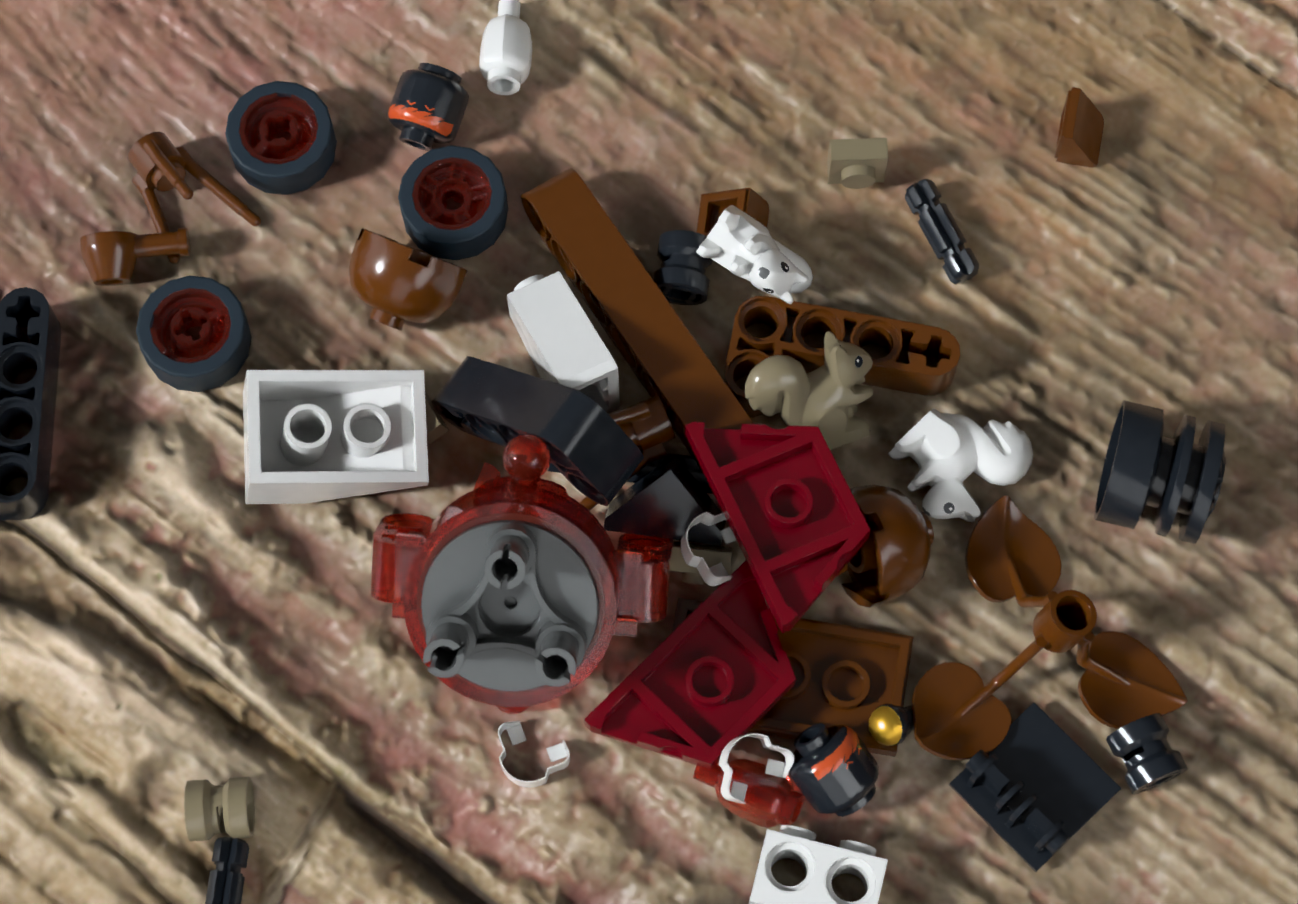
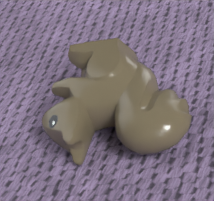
[745,331,874,450]

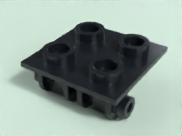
[949,702,1121,872]

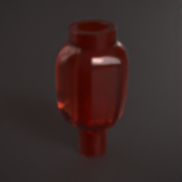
[693,759,805,828]

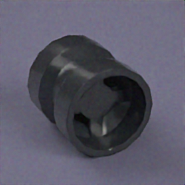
[653,230,713,305]
[1106,713,1188,794]

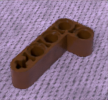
[724,296,960,418]

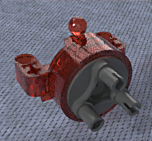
[371,434,673,715]

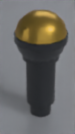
[869,704,914,746]

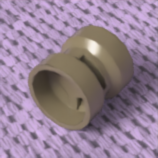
[184,777,255,841]

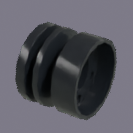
[1094,400,1226,544]

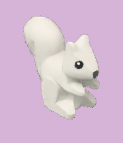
[696,205,813,304]
[888,408,1033,522]

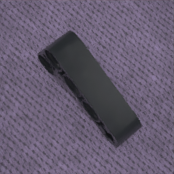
[0,287,61,520]
[432,356,644,506]

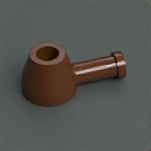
[80,228,191,286]

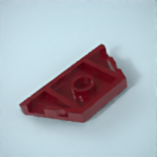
[685,422,870,634]
[584,560,796,770]

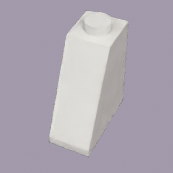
[507,271,620,414]

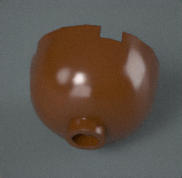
[349,228,468,331]
[841,485,934,608]

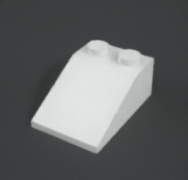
[243,370,429,504]

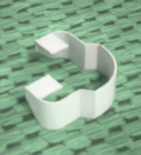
[681,512,736,586]
[498,721,570,788]
[718,733,794,804]

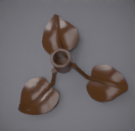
[912,495,1188,760]

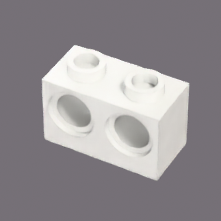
[749,825,888,904]

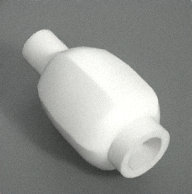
[479,0,532,95]

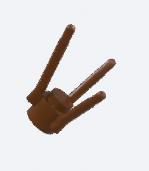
[128,132,261,264]
[565,395,675,523]

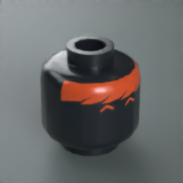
[388,63,469,151]
[789,723,879,817]

